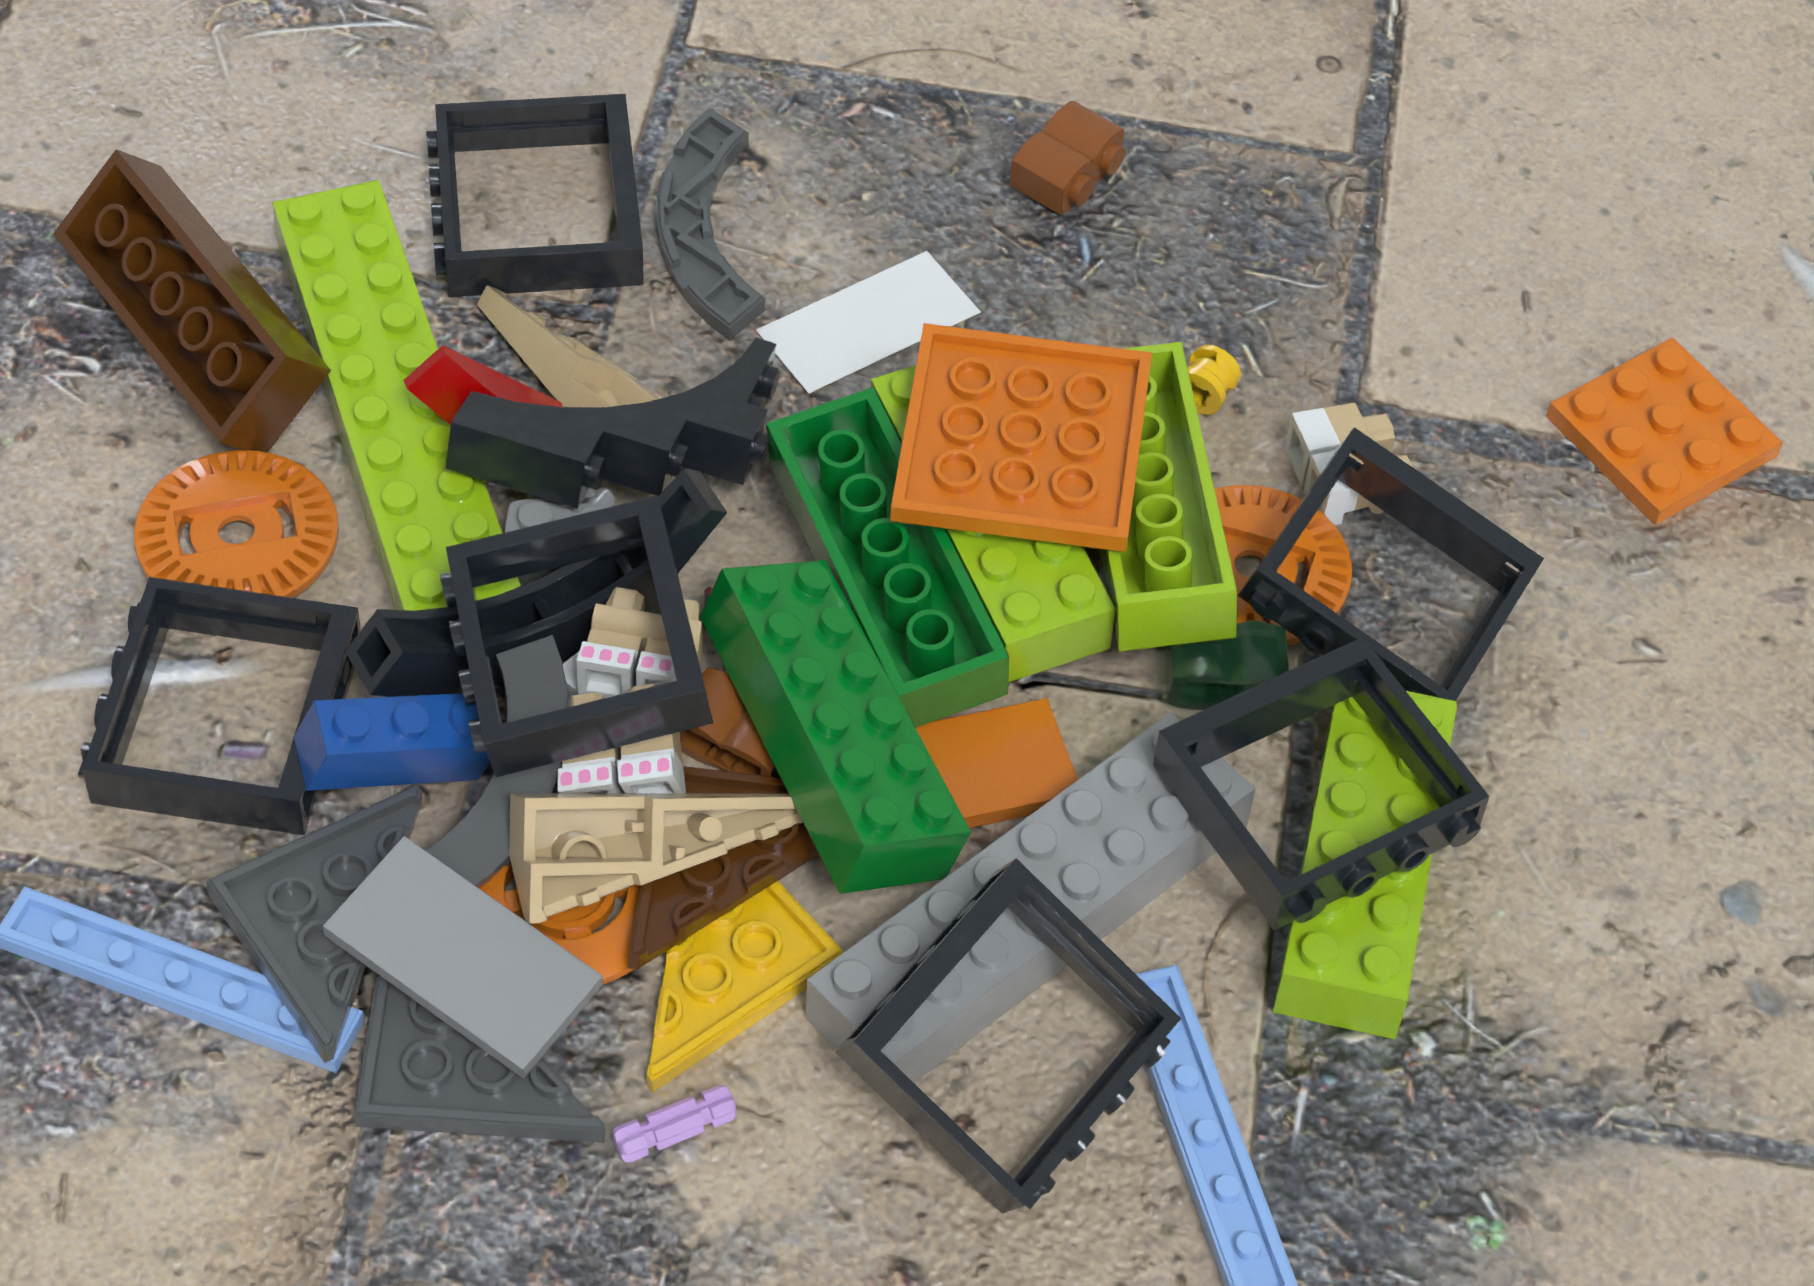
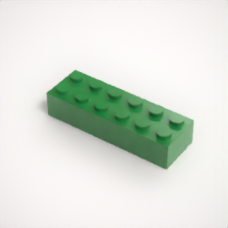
[766,387,1009,728]
[700,560,971,894]

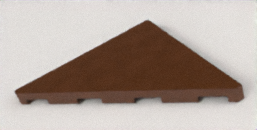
[628,766,820,969]

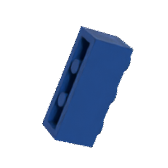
[294,693,490,791]

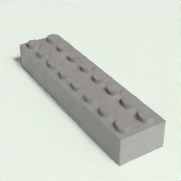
[805,712,1256,1083]

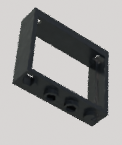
[426,94,644,297]
[1237,427,1544,701]
[440,495,714,777]
[78,577,361,836]
[1153,637,1490,930]
[835,858,1181,1214]

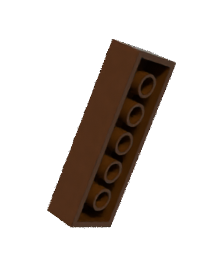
[53,149,331,453]

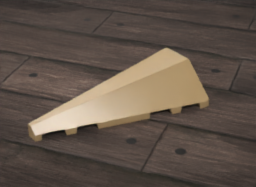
[477,285,664,407]
[509,793,803,924]

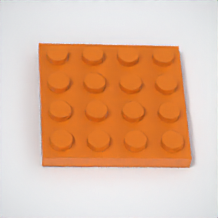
[890,323,1152,552]

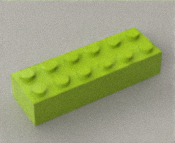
[1100,342,1237,652]
[871,365,1116,682]
[1273,691,1458,1040]

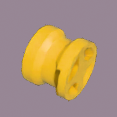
[1187,345,1242,415]

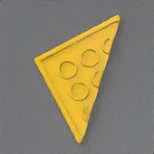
[647,881,844,1093]

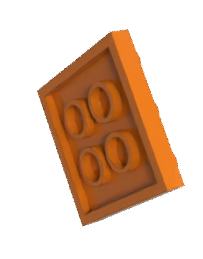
[1546,337,1783,525]

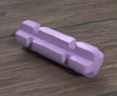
[612,1084,736,1163]

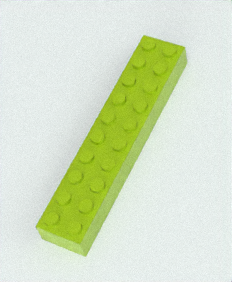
[272,180,521,611]

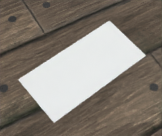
[756,251,981,394]

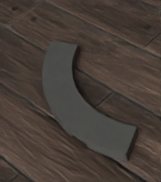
[657,108,766,341]
[425,635,568,888]

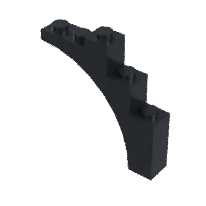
[445,338,781,509]
[345,468,727,697]

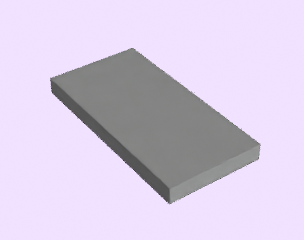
[323,836,603,1079]

